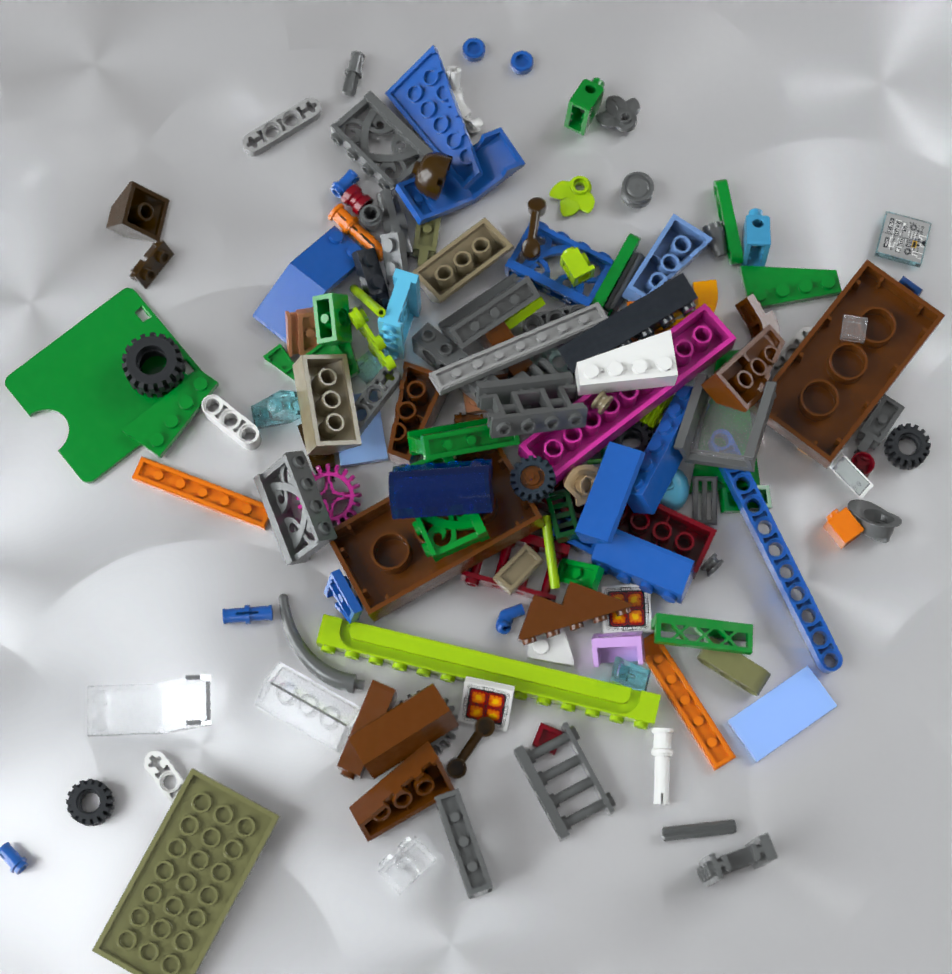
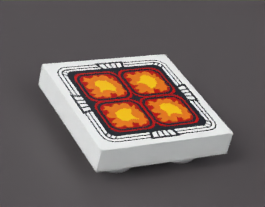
[601,584,652,634]
[458,676,515,731]

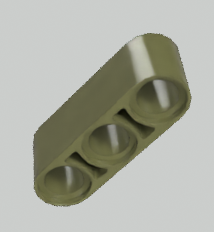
[697,637,771,696]

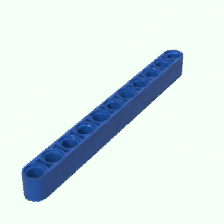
[708,429,843,674]

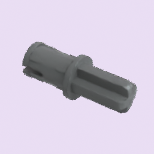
[342,51,365,96]

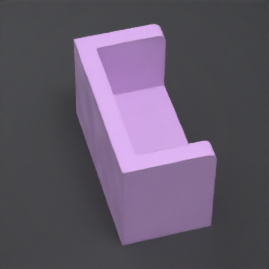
[591,631,645,667]

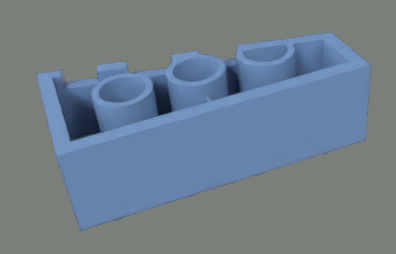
[621,214,713,301]

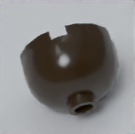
[412,152,453,200]

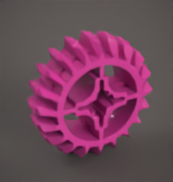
[296,464,362,525]

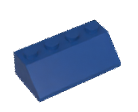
[591,529,695,604]

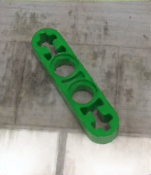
[713,179,743,265]
[591,233,641,310]

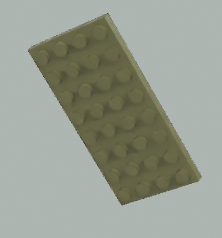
[92,768,281,974]

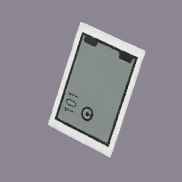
[830,452,874,499]

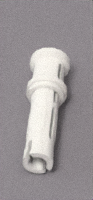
[651,728,674,805]

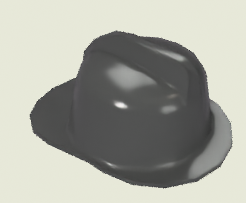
[848,499,902,543]

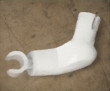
[447,66,483,133]

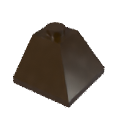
[106,181,170,243]

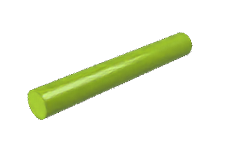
[542,515,560,589]

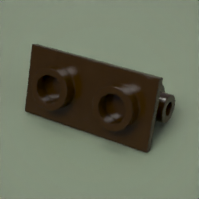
[129,240,174,289]

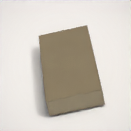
[493,544,544,596]

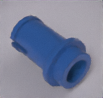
[331,169,360,198]
[0,842,29,875]

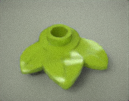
[549,176,595,217]

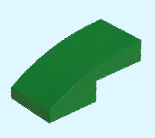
[718,485,773,513]

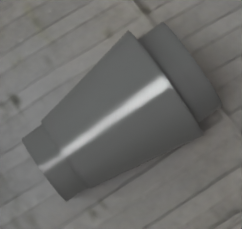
[359,204,382,232]
[702,221,728,258]

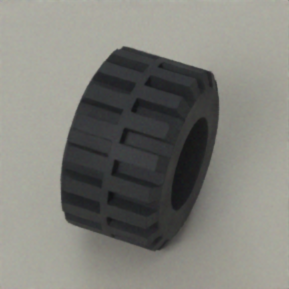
[122,332,186,398]

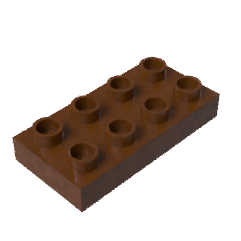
[750,260,945,469]
[329,447,546,622]

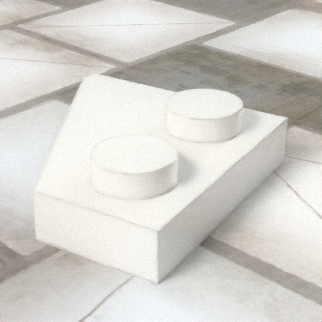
[527,628,574,667]

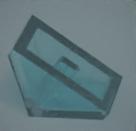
[609,657,651,691]

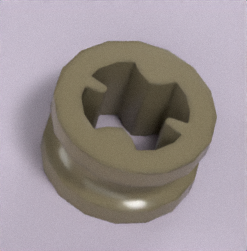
[591,390,614,415]

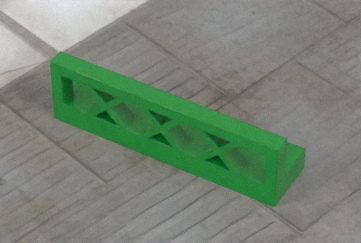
[651,613,753,655]

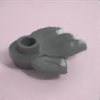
[596,95,640,133]

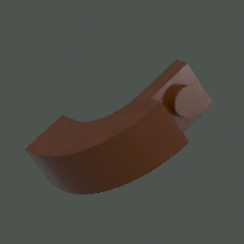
[735,294,780,339]

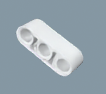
[201,394,262,450]

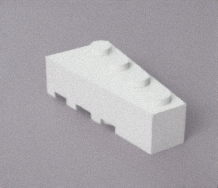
[575,330,678,396]

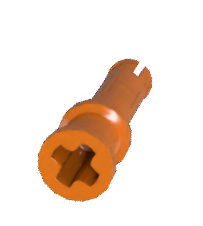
[328,203,384,262]

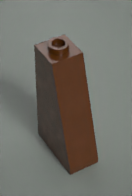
[337,680,398,780]

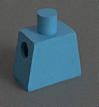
[741,208,771,267]

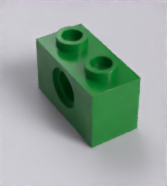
[312,293,353,346]

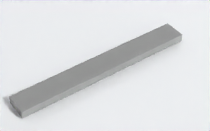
[429,302,608,396]

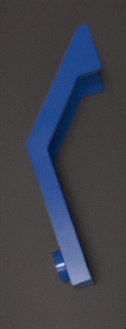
[395,127,525,225]
[253,226,364,343]

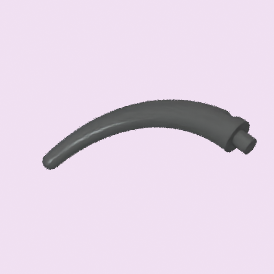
[279,594,365,694]

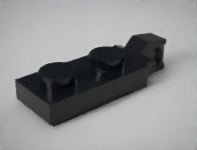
[352,247,389,310]

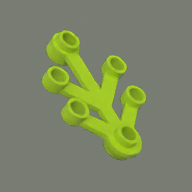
[348,306,397,385]

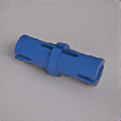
[222,605,273,624]

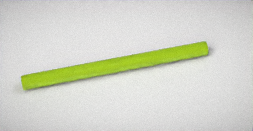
[350,284,386,317]

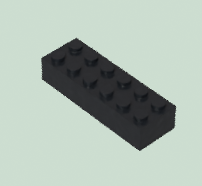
[557,273,698,379]

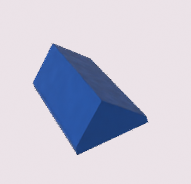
[575,441,646,544]

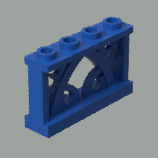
[505,221,614,307]

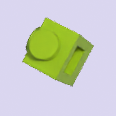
[560,246,595,287]

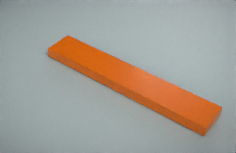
[132,456,270,530]
[644,632,736,771]

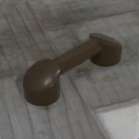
[522,197,547,261]
[446,717,495,779]

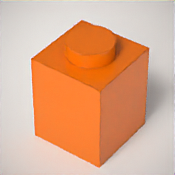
[823,507,864,549]

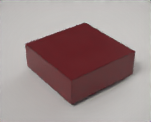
[532,723,564,756]

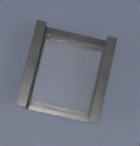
[674,373,777,472]

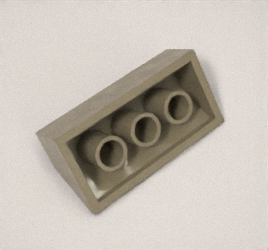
[292,354,362,456]

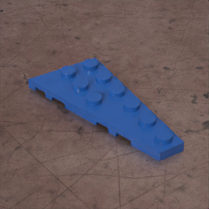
[385,45,483,190]

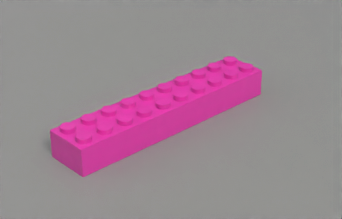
[518,303,736,484]

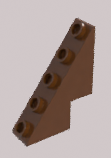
[517,582,633,645]

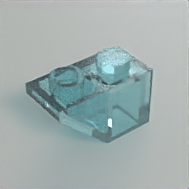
[251,390,301,429]

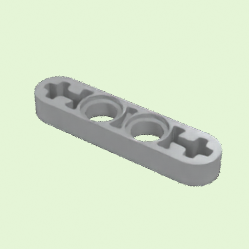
[243,98,322,156]

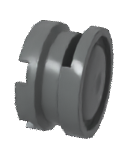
[621,172,654,209]

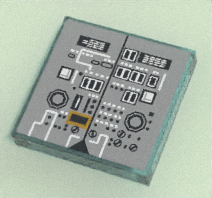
[874,211,932,268]

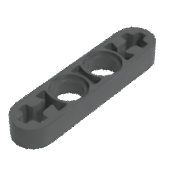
[355,366,402,436]

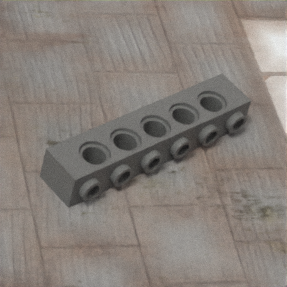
[411,323,533,414]

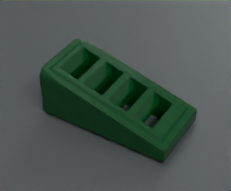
[546,488,578,543]

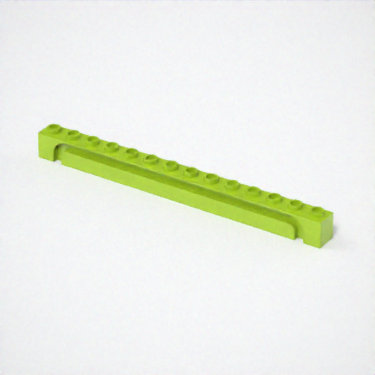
[316,614,661,730]

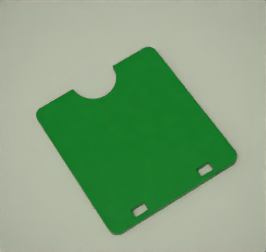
[5,288,203,484]

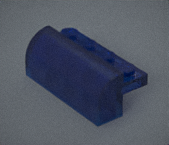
[388,459,494,519]

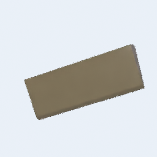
[412,217,514,304]

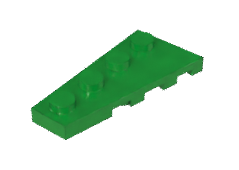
[739,265,842,309]
[122,369,219,459]

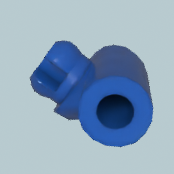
[496,603,525,634]

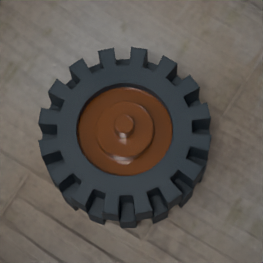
[510,455,556,503]

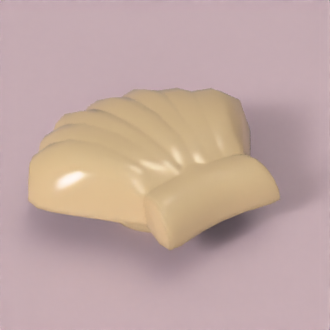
[563,464,599,506]

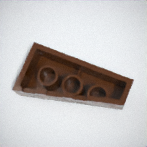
[387,361,449,467]
[349,741,455,842]

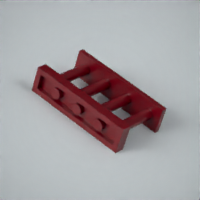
[461,534,571,602]

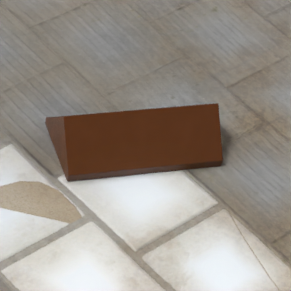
[347,683,459,779]

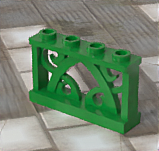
[407,418,520,461]
[393,456,490,562]

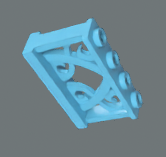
[377,268,422,360]

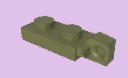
[413,217,442,267]

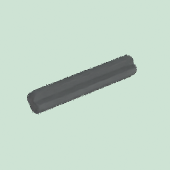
[604,252,646,313]
[662,819,737,841]

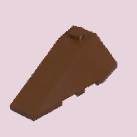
[701,324,785,412]

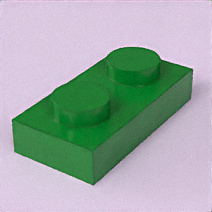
[558,558,605,591]

